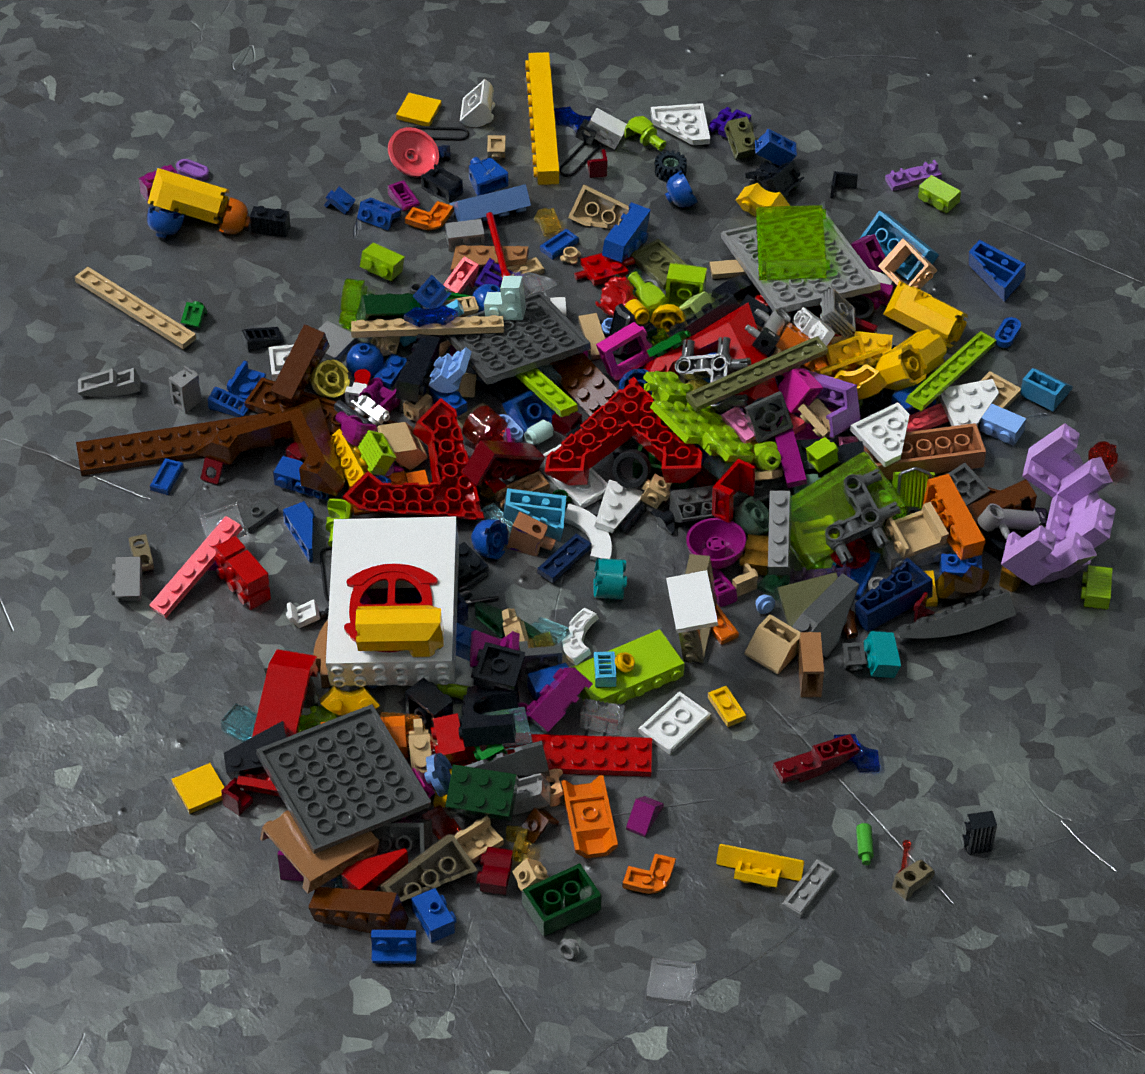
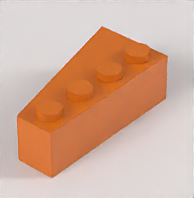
[922,474,985,560]

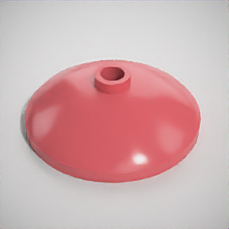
[388,127,439,178]

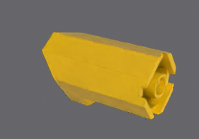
[148,168,229,224]
[883,281,968,348]
[875,329,947,390]
[355,605,444,657]

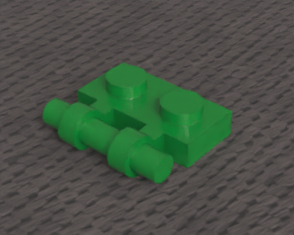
[647,330,691,357]

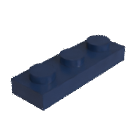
[537,533,592,583]

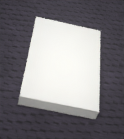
[666,570,718,633]
[638,691,711,755]

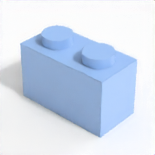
[979,404,1026,446]

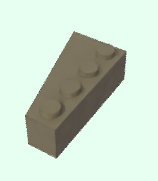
[378,835,477,902]

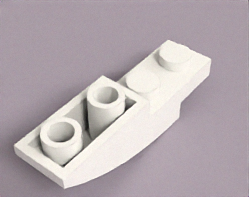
[793,307,835,346]

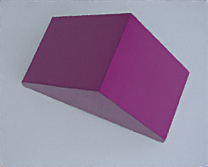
[626,796,664,837]

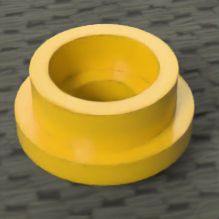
[615,652,635,673]

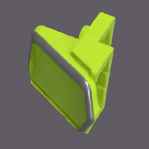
[892,467,935,509]

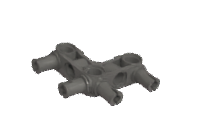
[675,337,751,414]
[825,468,901,565]

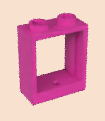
[596,322,654,381]

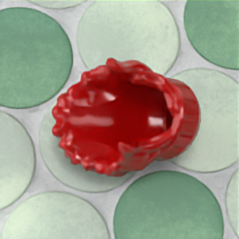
[595,276,638,316]

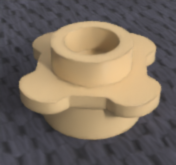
[560,247,581,264]

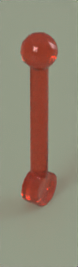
[898,840,911,873]

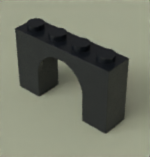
[459,683,520,747]

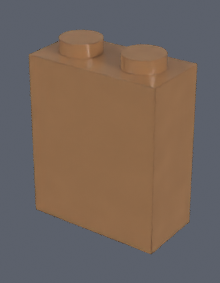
[798,632,824,697]

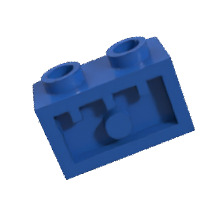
[357,197,402,230]
[227,361,266,400]
[371,930,417,964]

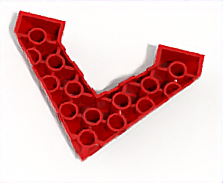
[643,303,779,405]
[545,377,703,485]
[343,398,484,520]

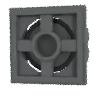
[744,391,793,443]

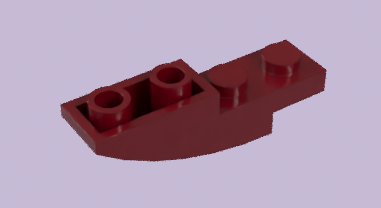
[773,734,860,784]

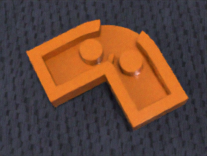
[405,201,454,230]
[622,854,676,894]

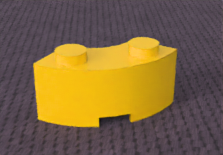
[735,183,790,221]
[833,364,887,400]
[319,686,380,716]

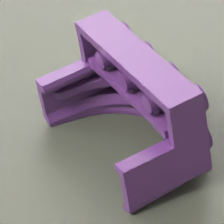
[787,370,861,437]

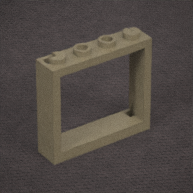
[679,554,717,663]

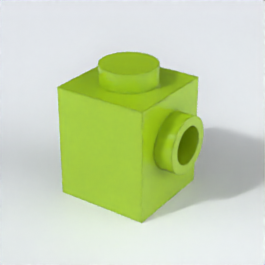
[806,437,839,473]

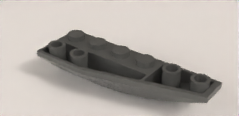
[668,476,789,522]
[893,587,1016,638]

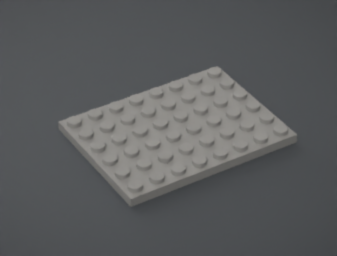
[721,208,880,312]

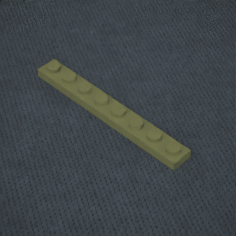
[686,336,828,412]

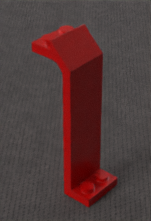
[237,649,319,797]

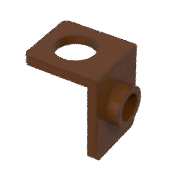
[519,808,559,843]

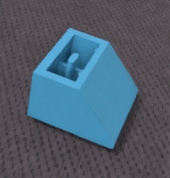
[1020,368,1073,411]

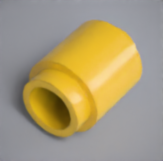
[625,299,650,325]

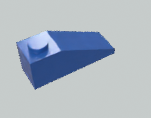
[283,501,315,563]

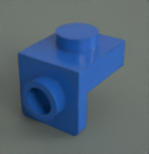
[324,186,356,215]

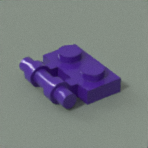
[708,107,752,138]

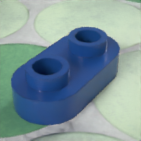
[994,317,1021,348]

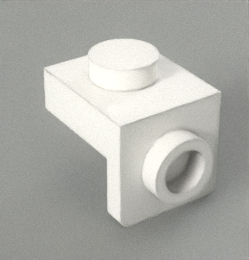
[286,599,320,629]

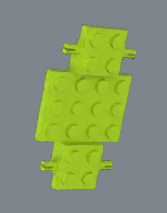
[643,371,755,462]

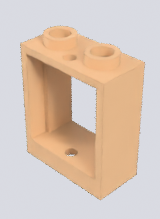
[878,238,938,290]

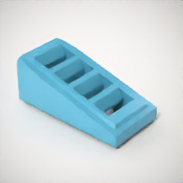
[594,651,616,687]

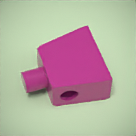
[778,368,823,413]

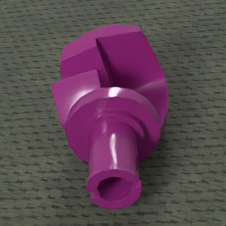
[335,411,377,446]

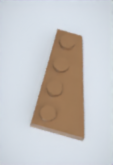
[451,245,529,273]

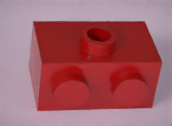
[431,713,468,763]

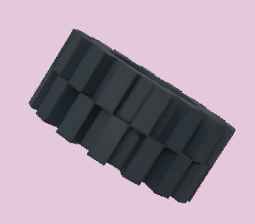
[654,150,687,182]

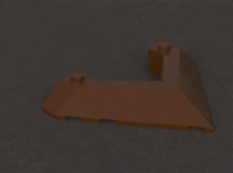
[196,398,345,496]

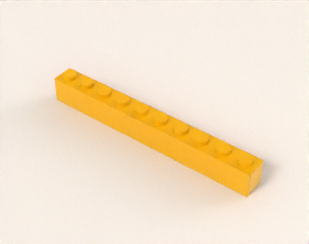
[525,52,559,185]

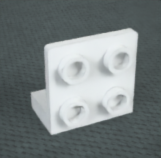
[584,108,627,150]

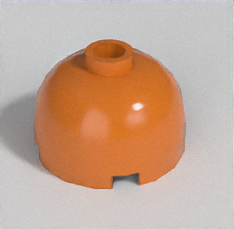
[219,197,250,235]

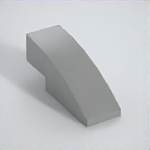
[78,368,140,397]

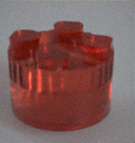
[462,405,508,446]

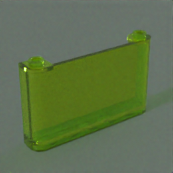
[756,205,830,280]
[768,452,908,574]

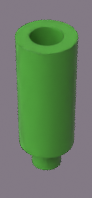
[856,823,874,865]

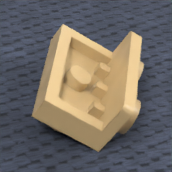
[798,398,832,438]
[454,816,504,864]

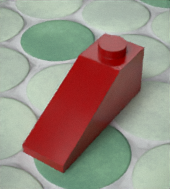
[341,848,408,891]

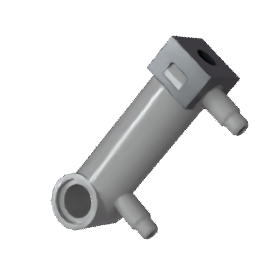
[745,308,791,356]
[977,503,1048,540]

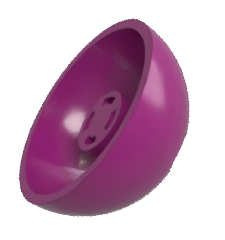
[686,518,746,569]

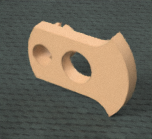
[546,769,563,807]

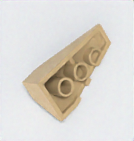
[568,185,629,229]

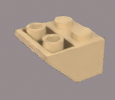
[377,422,428,471]
[745,614,801,674]

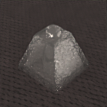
[511,271,560,297]

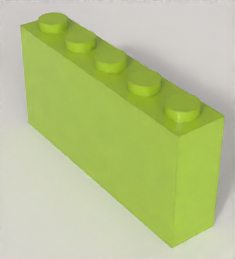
[570,629,684,715]

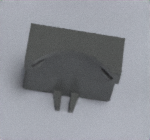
[948,463,990,506]
[519,641,562,682]

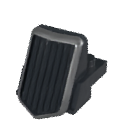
[608,303,658,355]

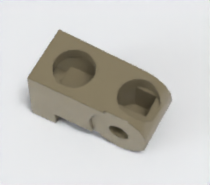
[128,534,154,572]
[892,860,935,901]

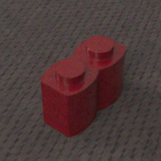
[476,847,513,895]

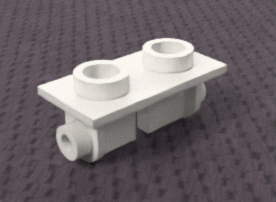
[351,395,390,426]

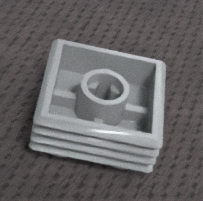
[820,287,856,338]

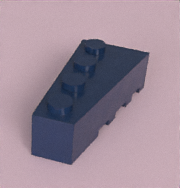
[855,557,933,632]

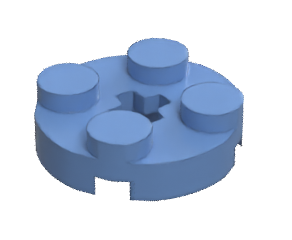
[424,753,452,797]

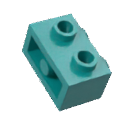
[863,631,901,678]

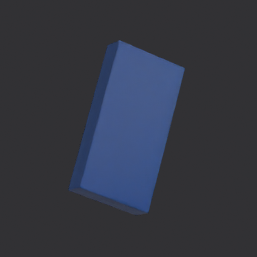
[540,229,579,260]
[150,458,184,495]

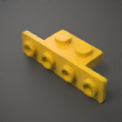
[813,335,888,376]
[331,429,372,487]
[716,844,804,887]

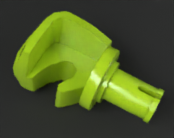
[624,116,667,151]
[628,271,668,317]
[753,441,781,470]
[325,499,353,547]

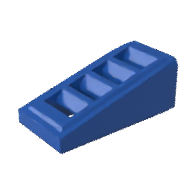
[208,387,249,417]

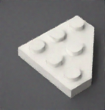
[650,103,710,145]
[938,379,999,427]
[850,402,910,467]

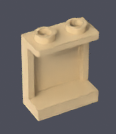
[884,502,949,559]

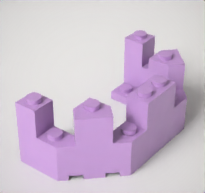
[1001,423,1116,586]

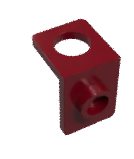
[200,457,228,484]
[913,592,936,622]

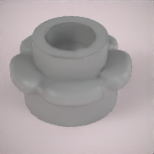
[559,938,580,959]

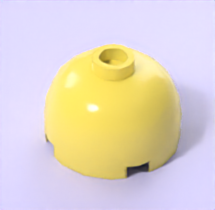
[311,360,350,398]

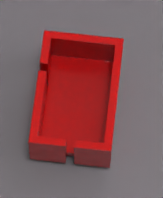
[214,536,271,610]

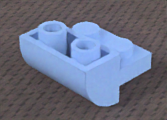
[429,347,472,393]

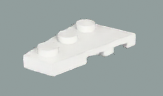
[594,479,643,533]

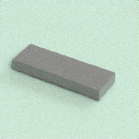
[782,859,835,918]

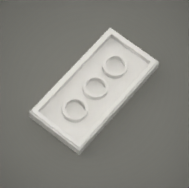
[539,444,607,509]

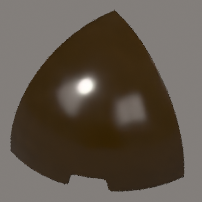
[935,565,989,600]

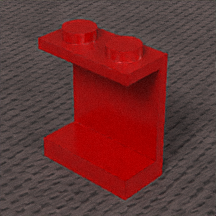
[712,459,755,523]

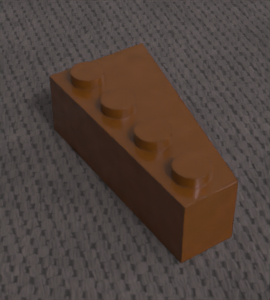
[271,324,330,406]
[967,479,1037,532]
[308,887,409,934]

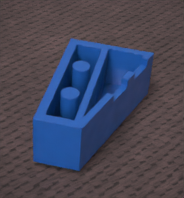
[602,202,651,263]
[969,240,1026,302]

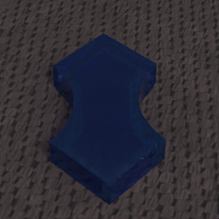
[554,106,592,134]
[404,305,458,327]
[833,734,880,772]

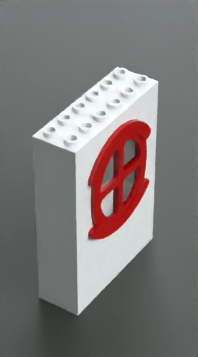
[326,517,459,687]

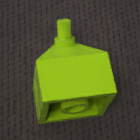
[666,263,707,307]

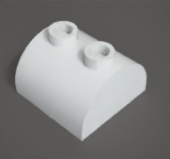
[460,79,495,127]

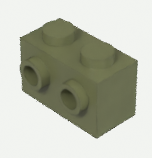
[724,116,758,160]

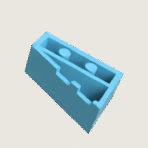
[503,488,566,542]

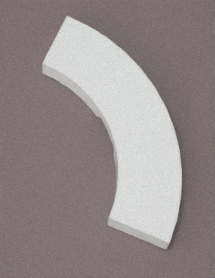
[564,504,612,561]
[562,608,599,665]

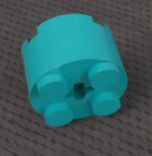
[593,558,627,600]

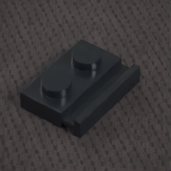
[475,375,521,401]

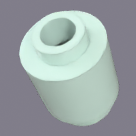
[524,420,554,445]

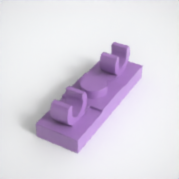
[885,160,942,191]

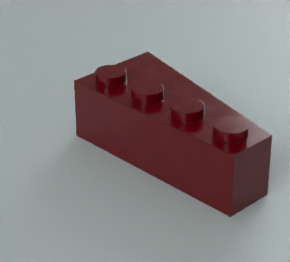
[462,440,545,486]

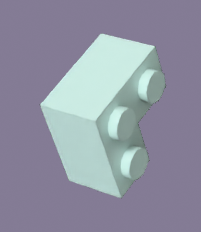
[484,276,526,320]

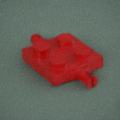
[574,253,635,286]

